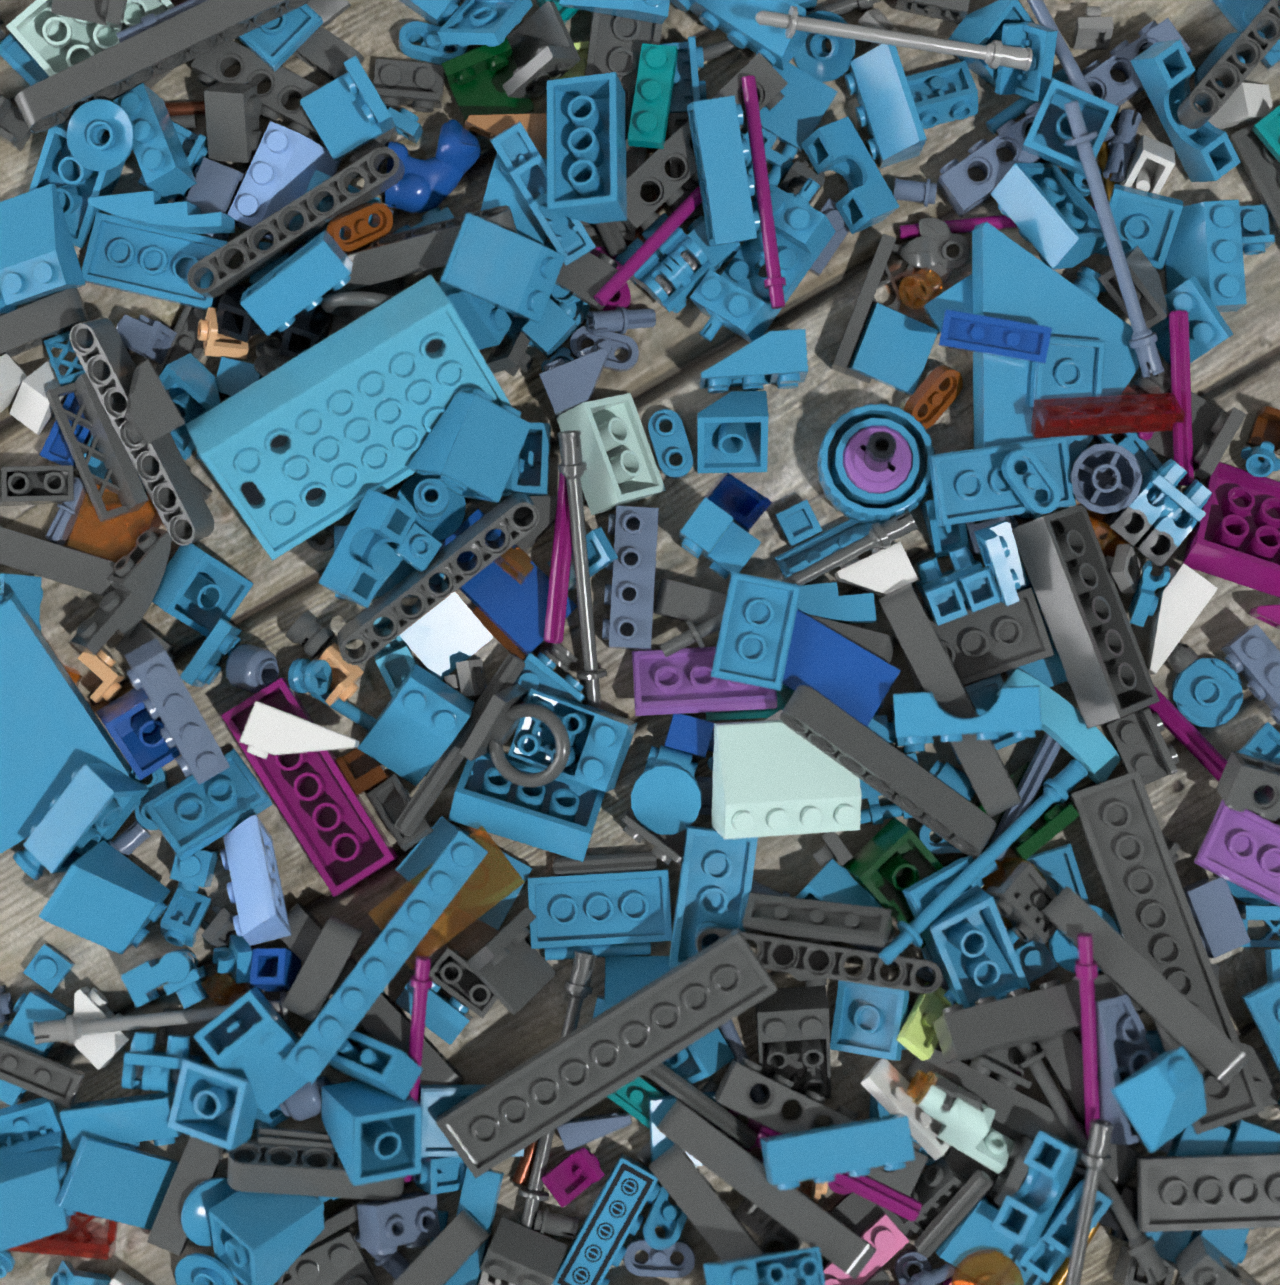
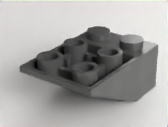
[755,985,832,1101]

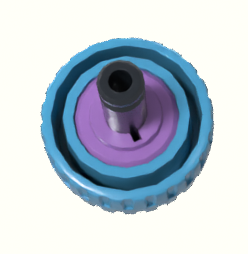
[817,403,935,524]

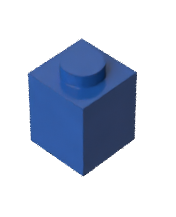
[664,714,715,758]
[250,949,301,991]

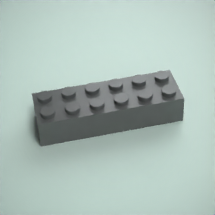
[1012,504,1160,729]

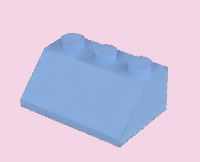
[227,121,342,252]
[220,815,292,946]

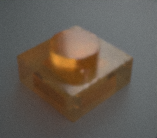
[494,547,534,585]

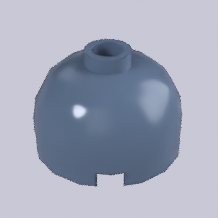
[1070,443,1142,514]

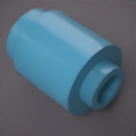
[413,479,449,518]
[644,745,698,776]
[929,760,976,802]

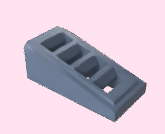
[557,1111,632,1151]

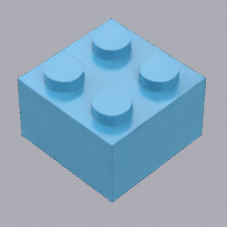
[1021,78,1119,177]

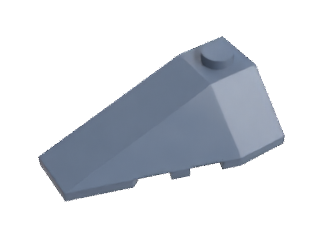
[1095,994,1159,1145]

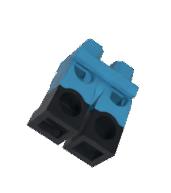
[1103,459,1212,569]

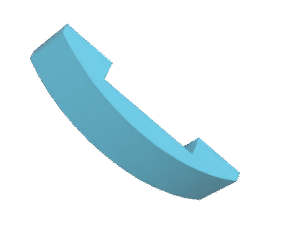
[995,669,1121,784]

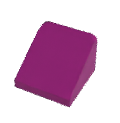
[1249,605,1280,629]

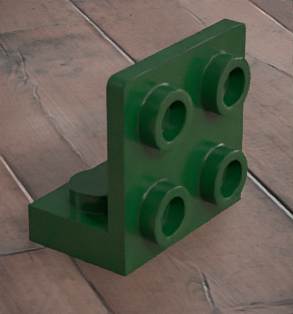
[441,37,534,136]
[976,762,1080,860]

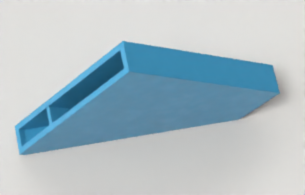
[972,221,1140,521]
[0,592,130,854]

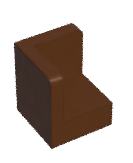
[1246,406,1280,455]
[335,748,390,795]

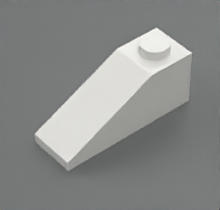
[1145,563,1218,675]
[240,701,360,759]

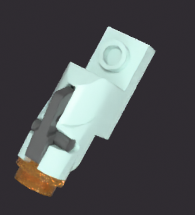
[906,1070,1014,1174]

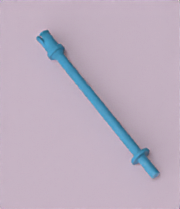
[878,759,1088,965]

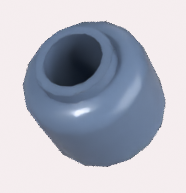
[226,644,279,693]
[279,1075,331,1121]

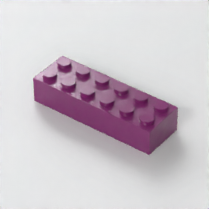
[221,677,398,897]

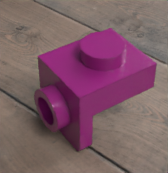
[540,1147,605,1207]

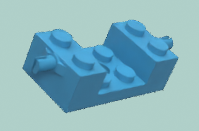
[690,178,836,343]

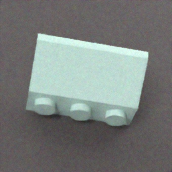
[556,393,666,515]

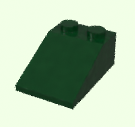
[843,817,944,949]

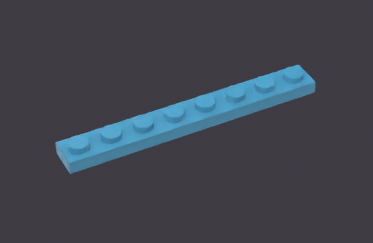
[283,830,488,1084]

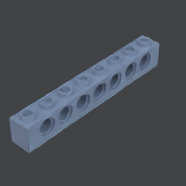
[937,18,1192,217]

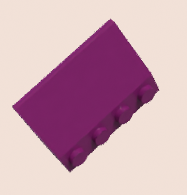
[1182,462,1280,598]

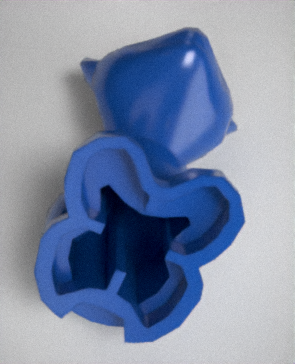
[385,119,481,213]

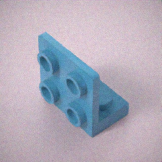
[300,56,395,161]

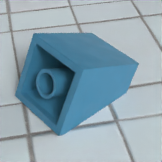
[408,389,532,502]
[39,840,170,955]
[321,1080,422,1186]
[0,1149,76,1251]
[209,1191,325,1285]

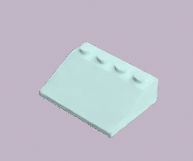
[6,0,175,76]
[711,720,862,839]

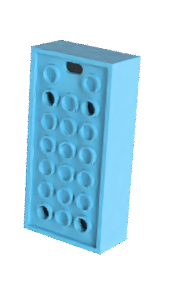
[186,274,513,561]

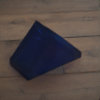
[707,473,772,533]

